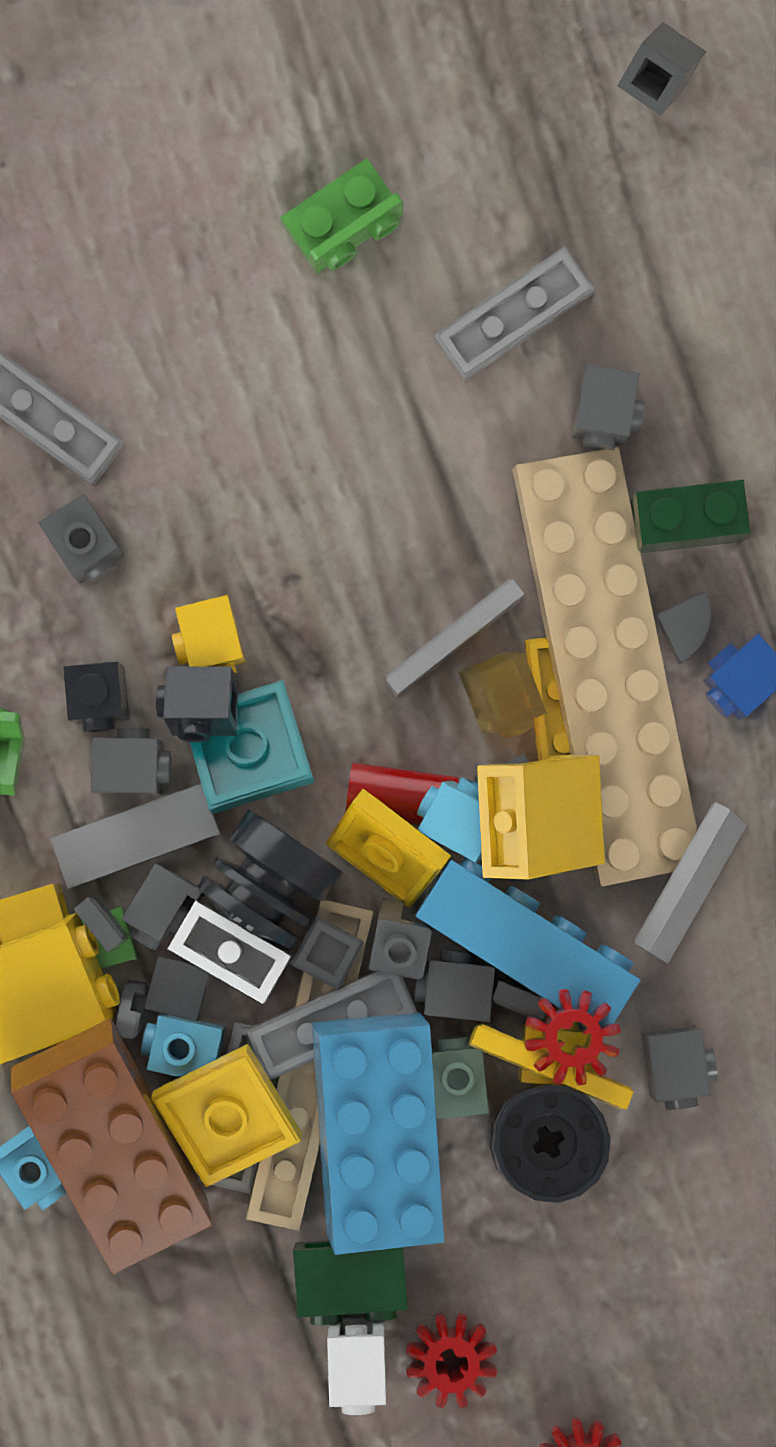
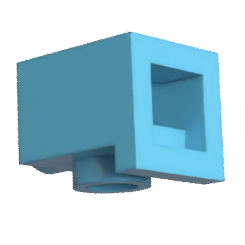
[0,1126,67,1211]

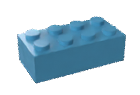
[415,857,641,1026]
[311,1012,444,1255]

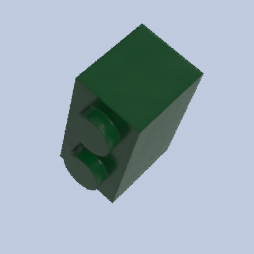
[630,479,750,553]
[293,1240,408,1325]

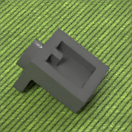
[368,897,432,979]

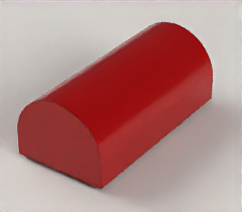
[345,762,459,826]

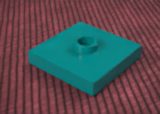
[190,680,315,815]

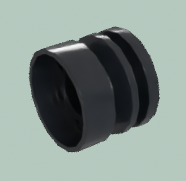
[197,809,343,950]
[489,1084,611,1203]

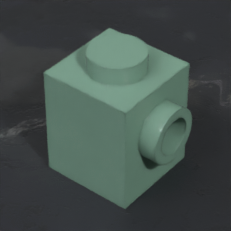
[432,1036,489,1119]

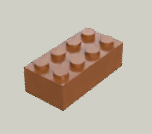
[11,1018,212,1274]

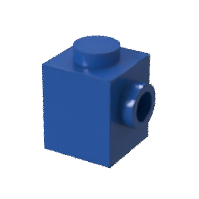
[703,634,776,721]

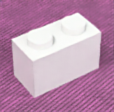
[168,900,293,1004]
[327,1316,386,1415]

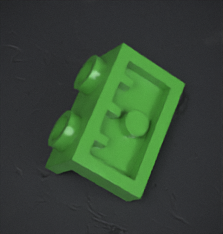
[280,158,403,274]

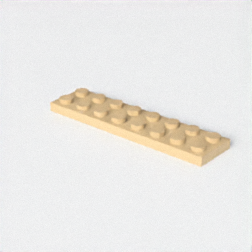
[512,447,697,887]

